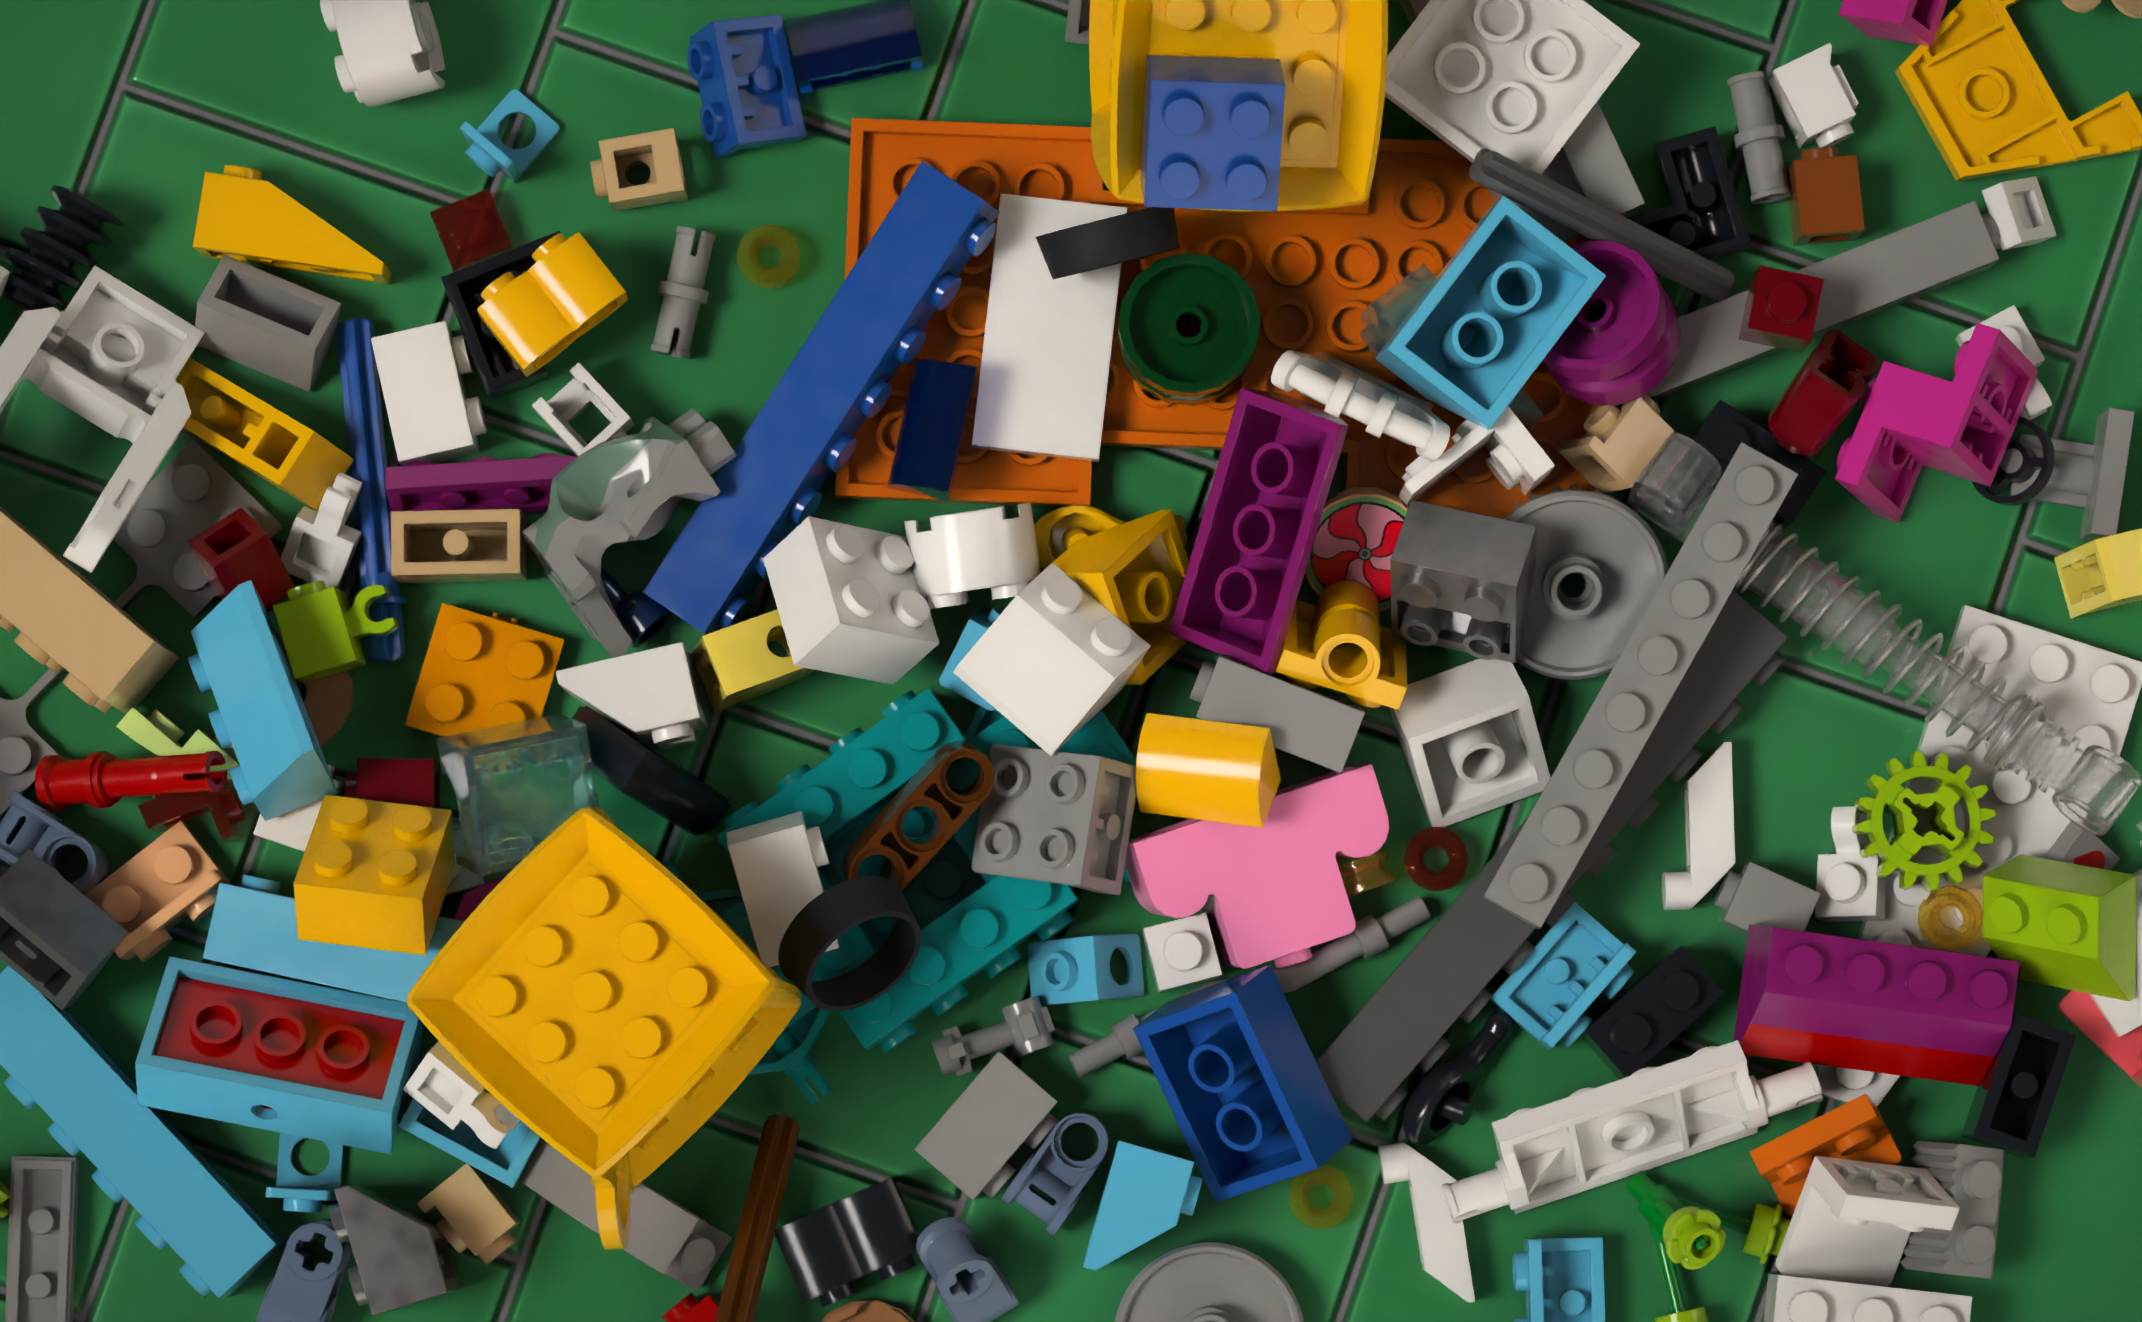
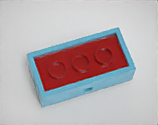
[135,956,422,1155]

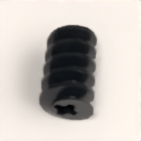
[2,185,124,311]

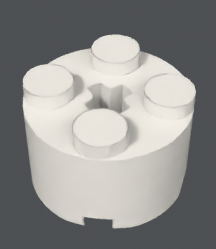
[320,0,445,108]
[904,502,1041,609]

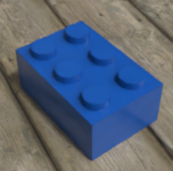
[1133,965,1352,1202]

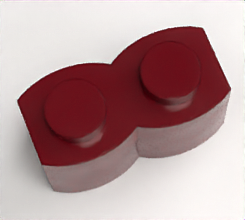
[1768,330,1878,456]

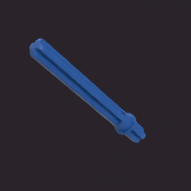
[336,318,408,663]

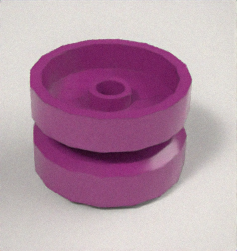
[1542,241,1682,406]

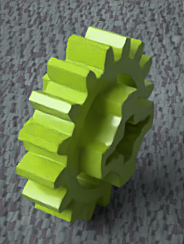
[1852,751,1996,892]

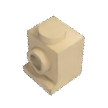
[590,128,689,212]
[1557,395,1674,493]
[417,1163,521,1265]

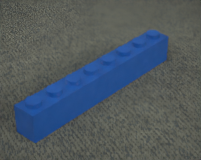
[643,161,999,634]

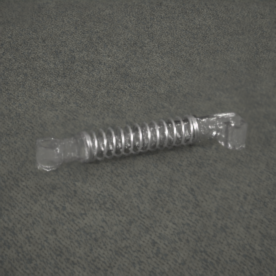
[1627,433,2142,836]

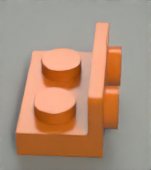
[1749,1093,1903,1218]

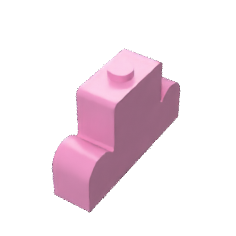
[1125,763,1389,969]

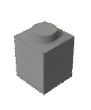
[1713,862,1821,937]

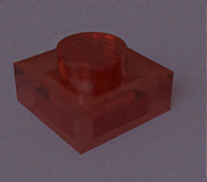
[430,189,514,272]

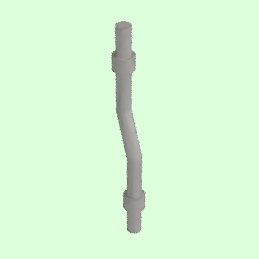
[1068,896,1431,1078]

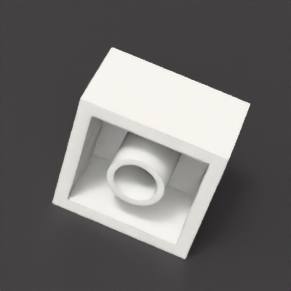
[763,516,940,685]

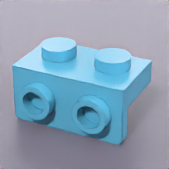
[1490,902,1636,1050]
[1512,1237,1605,1322]

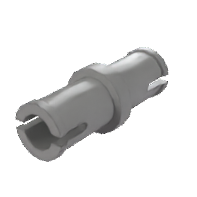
[1727,71,1792,205]
[650,226,717,359]

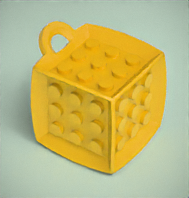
[1089,0,1388,212]
[407,807,801,1250]

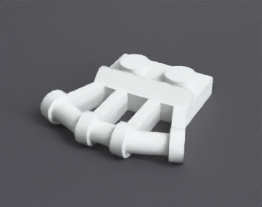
[1271,350,1450,461]

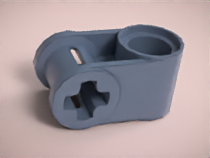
[0,790,109,895]
[1001,1111,1109,1236]
[916,1217,1020,1322]
[256,1220,352,1322]

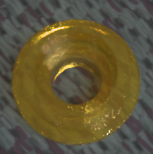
[737,225,801,289]
[1918,886,1983,951]
[1288,1165,1353,1229]

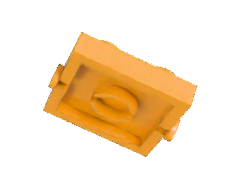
[405,603,565,763]

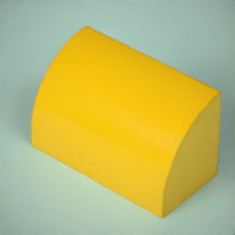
[1136,713,1281,828]

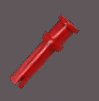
[35,751,228,812]

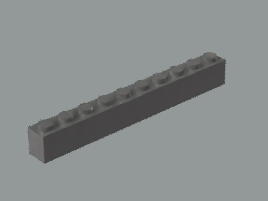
[1316,590,1788,1123]

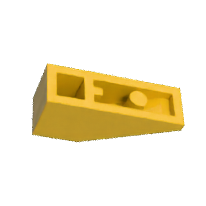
[193,165,391,285]
[176,358,354,512]

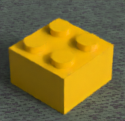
[293,795,455,955]

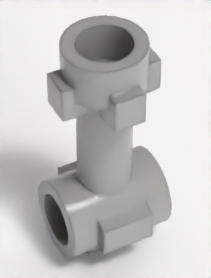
[931,996,1055,1077]

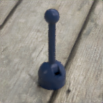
[600,566,671,648]

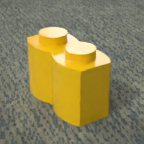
[477,232,628,377]

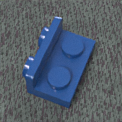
[687,14,807,158]

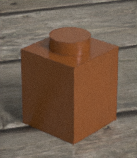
[1786,147,1865,246]

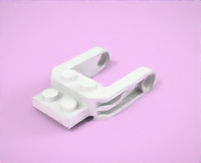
[0,265,205,573]

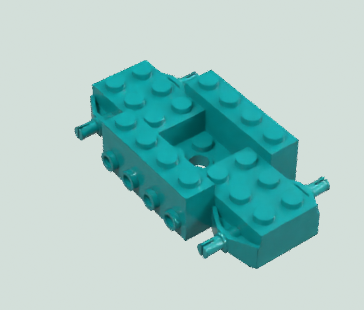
[662,687,1138,1106]

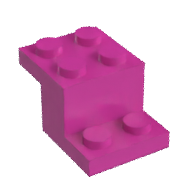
[1835,323,2039,524]

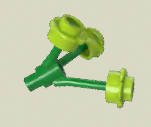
[1626,1171,1791,1322]

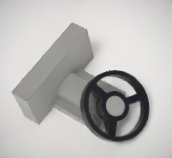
[1972,408,2135,542]

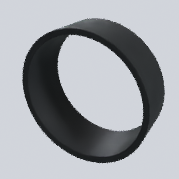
[1036,207,1178,279]
[778,876,922,1011]

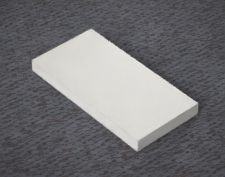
[972,193,1127,462]

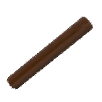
[715,1114,800,1322]

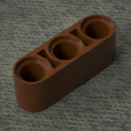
[842,741,995,891]

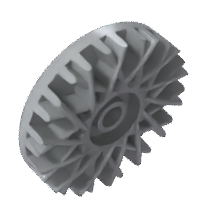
[1500,486,1668,680]
[1114,1242,1304,1322]

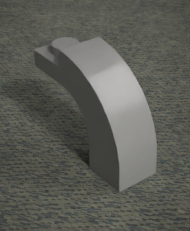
[518,1138,732,1292]

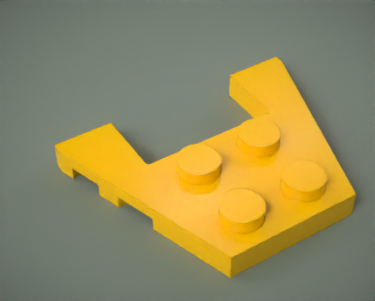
[1895,0,2142,182]

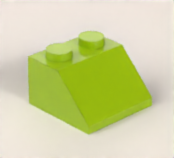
[1983,854,2137,1001]

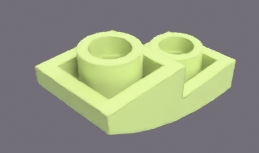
[116,707,240,783]

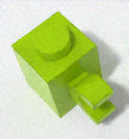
[273,581,399,684]

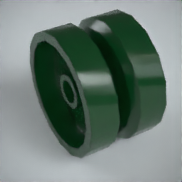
[1117,253,1260,406]

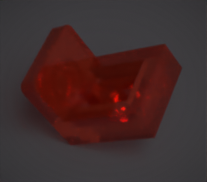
[138,785,246,843]

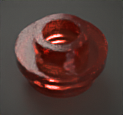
[1403,827,1468,891]

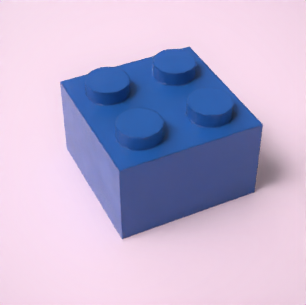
[1140,55,1285,211]

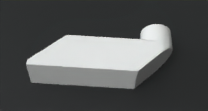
[1662,742,1735,910]
[1378,1142,1476,1303]

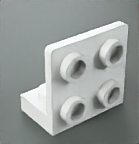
[1398,406,1555,506]
[1775,1156,1960,1286]

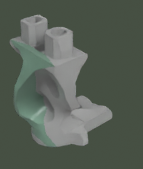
[522,408,737,658]

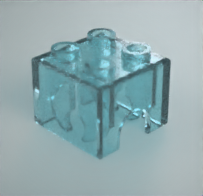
[437,714,599,876]

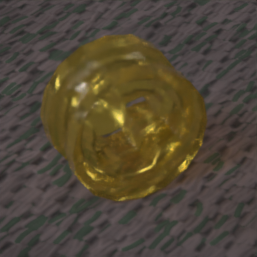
[1338,850,1396,897]

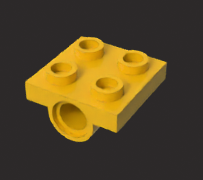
[1276,580,1407,710]

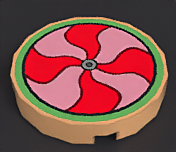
[1305,487,1409,612]

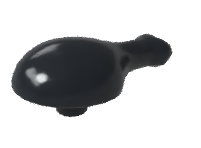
[1402,1010,1515,1146]

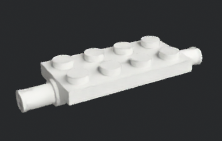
[1441,1040,1823,1224]

